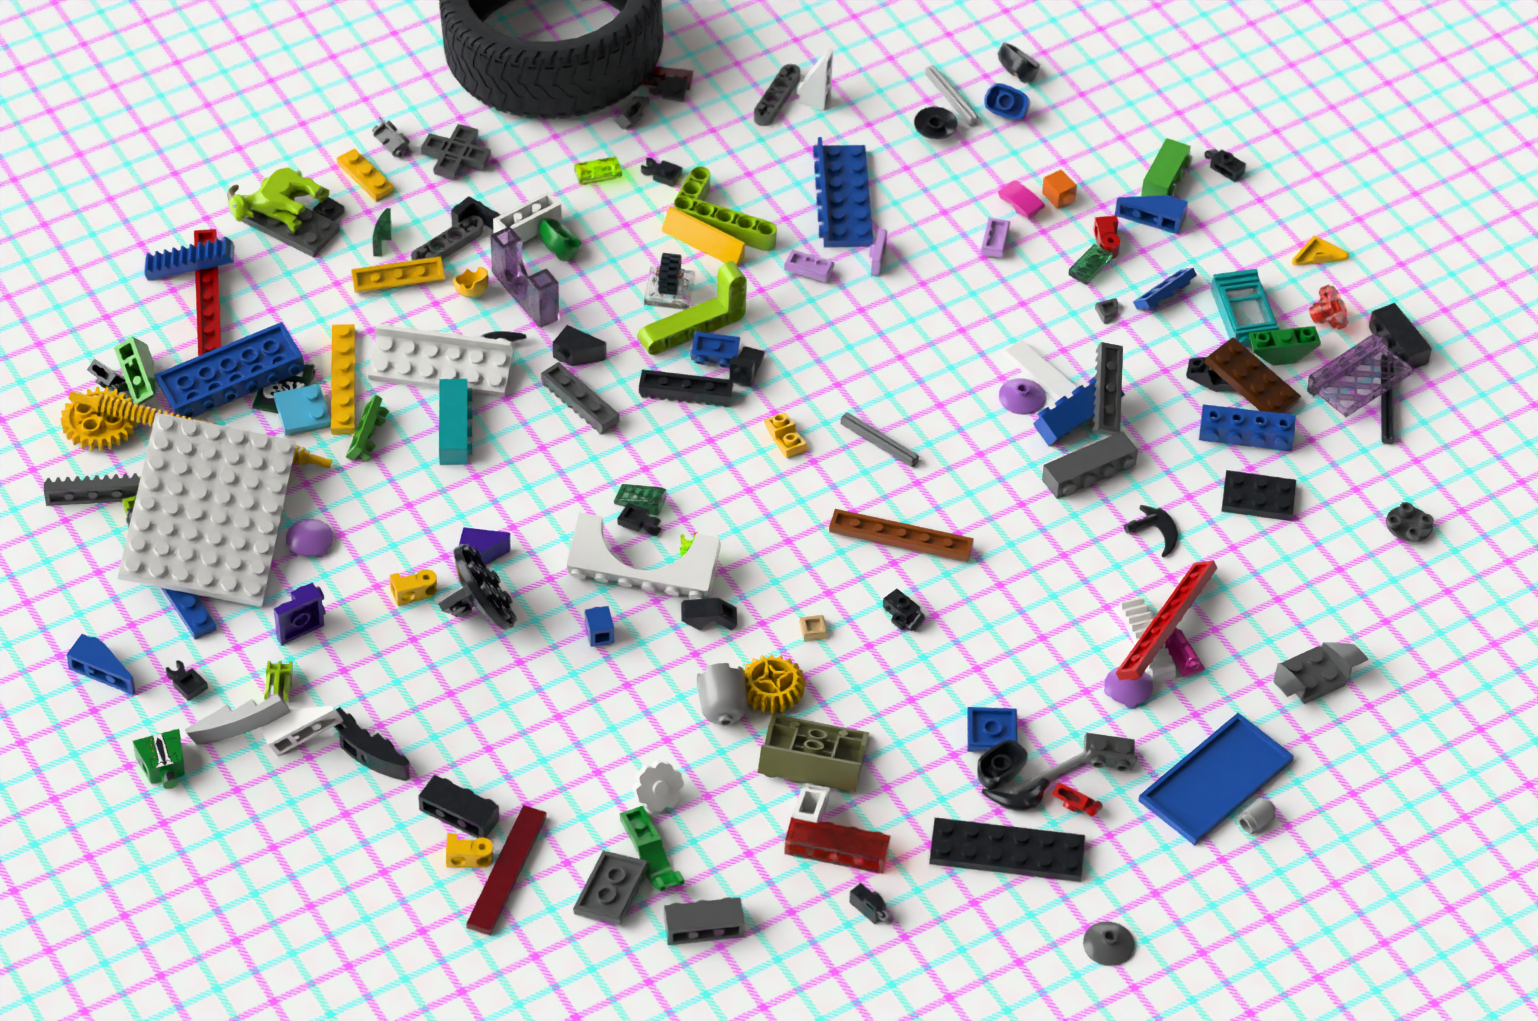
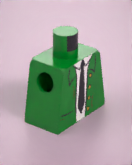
[133,728,185,789]

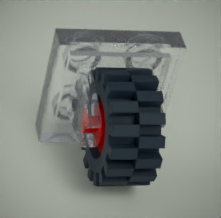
[644,253,695,310]

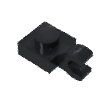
[617,502,662,536]

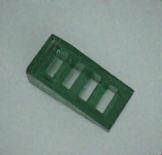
[614,484,666,516]

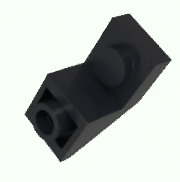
[1186,357,1235,392]
[681,598,738,631]

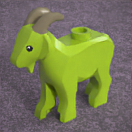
[227,167,330,232]

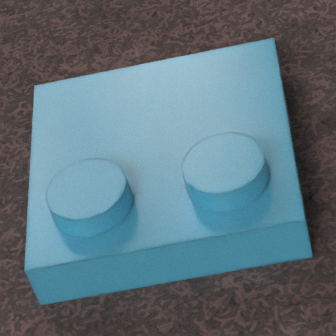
[274,384,331,436]

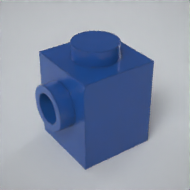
[585,606,614,647]

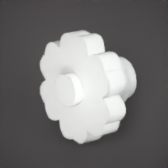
[633,760,684,812]

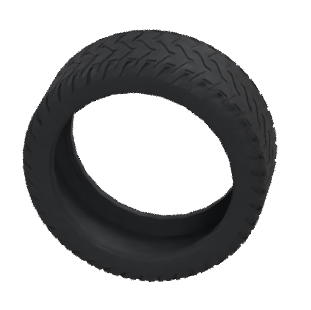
[439,0,664,119]

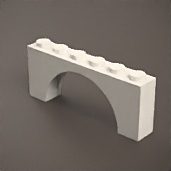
[566,512,721,599]

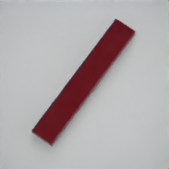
[466,805,547,936]

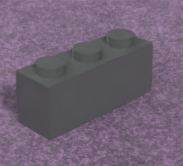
[664,897,745,945]

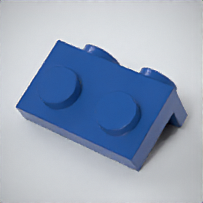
[690,331,741,368]

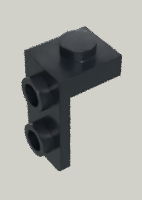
[451,196,500,230]
[729,346,765,387]

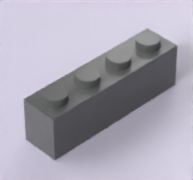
[1042,431,1138,499]

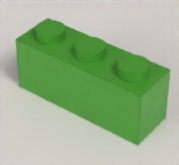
[1141,138,1193,197]

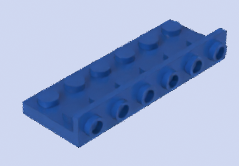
[813,137,873,247]
[154,322,305,419]

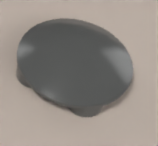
[1386,502,1434,542]

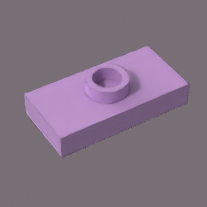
[981,217,1010,258]
[869,228,887,277]
[784,249,834,282]

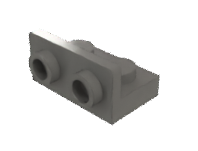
[1083,732,1137,771]

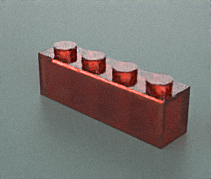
[784,816,891,874]

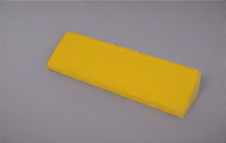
[662,206,745,266]

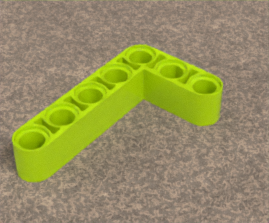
[673,166,777,251]
[637,261,747,355]

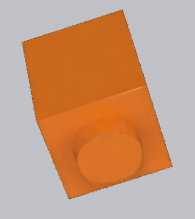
[1042,169,1077,209]

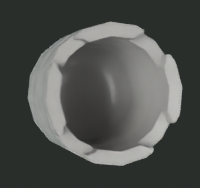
[696,663,747,726]

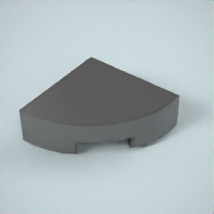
[1095,298,1118,324]

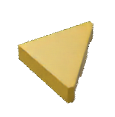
[1292,235,1349,266]

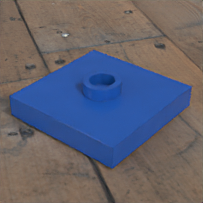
[967,707,1018,752]

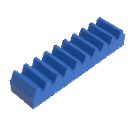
[144,237,235,281]

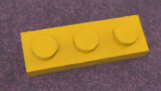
[337,148,394,201]

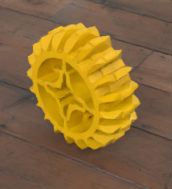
[744,653,806,714]

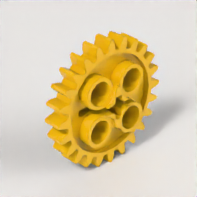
[60,387,137,451]

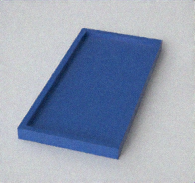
[1138,713,1294,845]

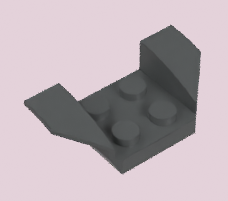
[1274,642,1368,704]

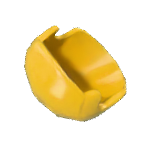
[454,267,489,297]

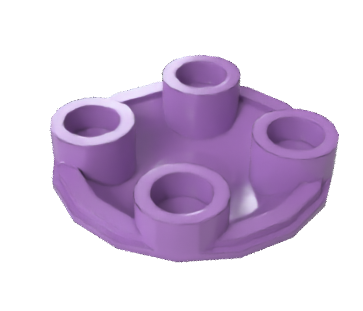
[286,519,333,557]
[1104,667,1153,709]

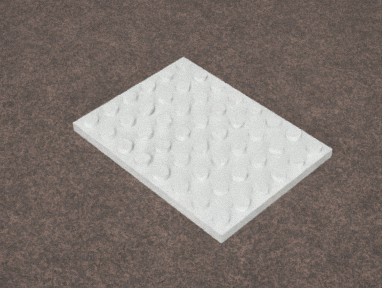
[118,413,297,607]

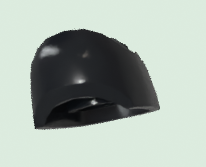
[997,42,1040,83]
[977,740,1028,790]

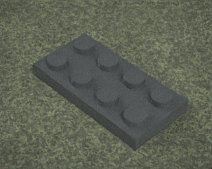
[242,207,340,257]

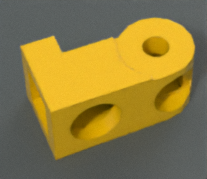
[390,569,437,606]
[446,833,493,868]

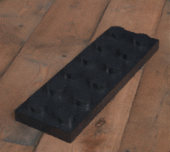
[929,817,1085,882]

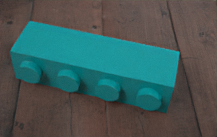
[439,379,473,465]

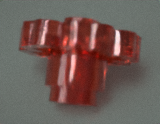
[1309,284,1348,330]

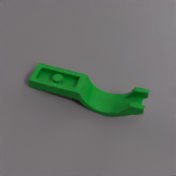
[619,806,685,892]

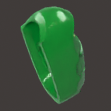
[538,218,582,261]

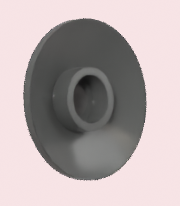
[1083,921,1135,966]

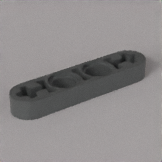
[753,64,801,126]
[411,216,484,260]

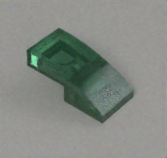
[372,208,392,257]

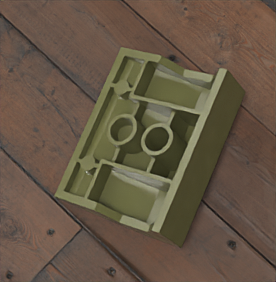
[757,714,870,792]

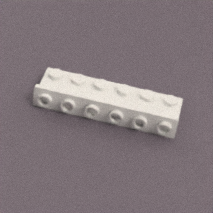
[368,324,514,397]

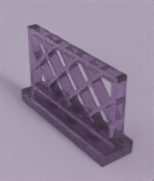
[1307,332,1414,418]

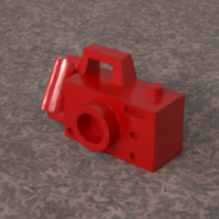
[1052,782,1103,816]

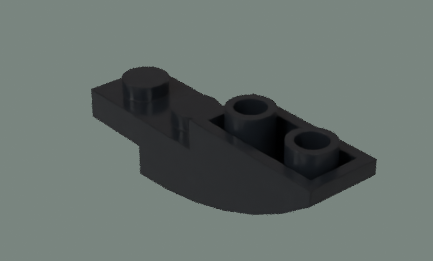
[334,707,410,781]

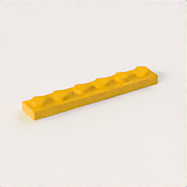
[331,324,355,435]

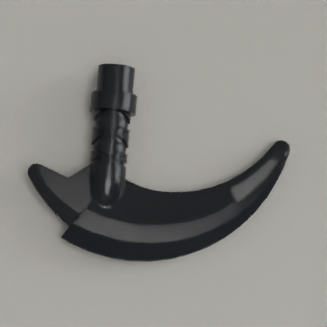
[1124,505,1178,558]

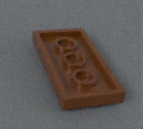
[1204,337,1302,414]

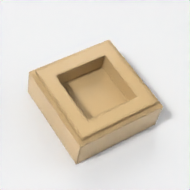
[799,615,828,642]

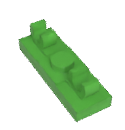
[346,395,389,461]

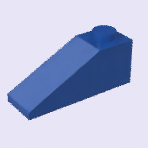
[1115,195,1188,235]
[66,634,135,695]

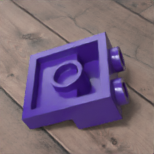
[274,582,326,646]

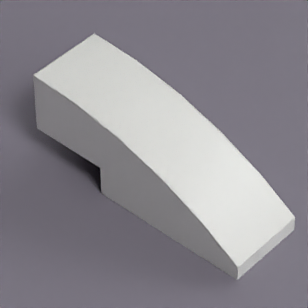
[792,783,830,823]

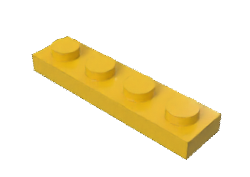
[351,256,445,293]

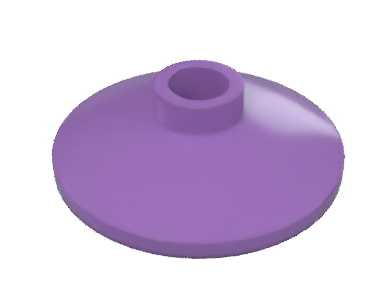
[999,378,1045,415]

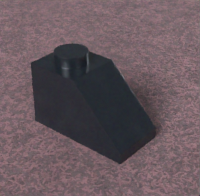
[553,325,607,366]

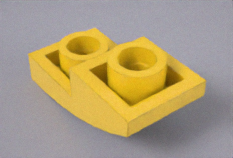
[764,412,807,458]

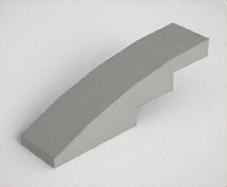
[185,693,291,745]

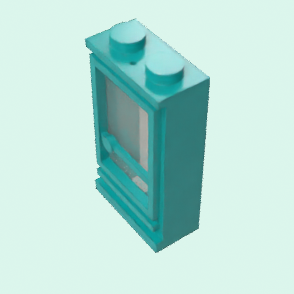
[1211,268,1280,348]

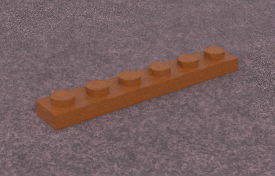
[829,509,974,562]

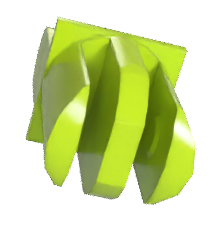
[264,661,293,702]

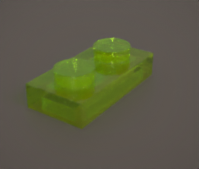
[574,156,622,186]

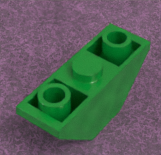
[1248,326,1321,366]

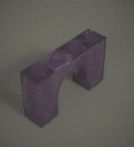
[490,226,559,329]

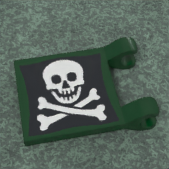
[252,362,316,414]

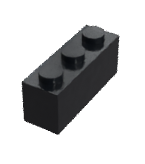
[1369,303,1432,372]
[418,774,499,839]

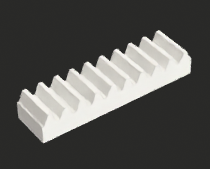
[1118,597,1176,683]

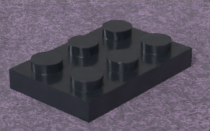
[1221,470,1296,521]

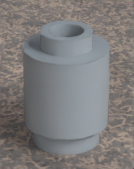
[1238,798,1276,834]

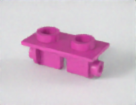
[1165,628,1205,678]

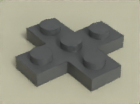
[421,124,491,180]

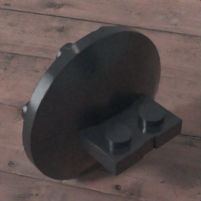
[438,544,517,631]

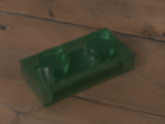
[1068,243,1113,285]

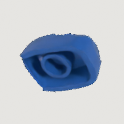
[984,83,1031,120]

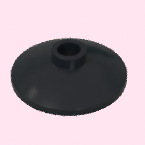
[914,106,958,139]

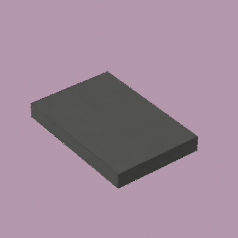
[573,850,650,926]

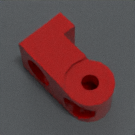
[1093,215,1120,259]

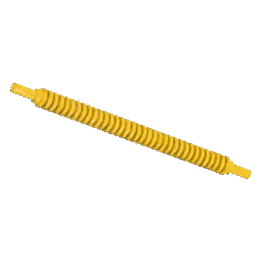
[69,391,332,468]

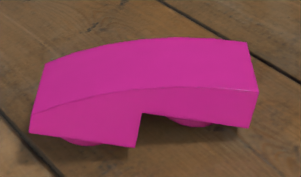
[997,180,1045,219]

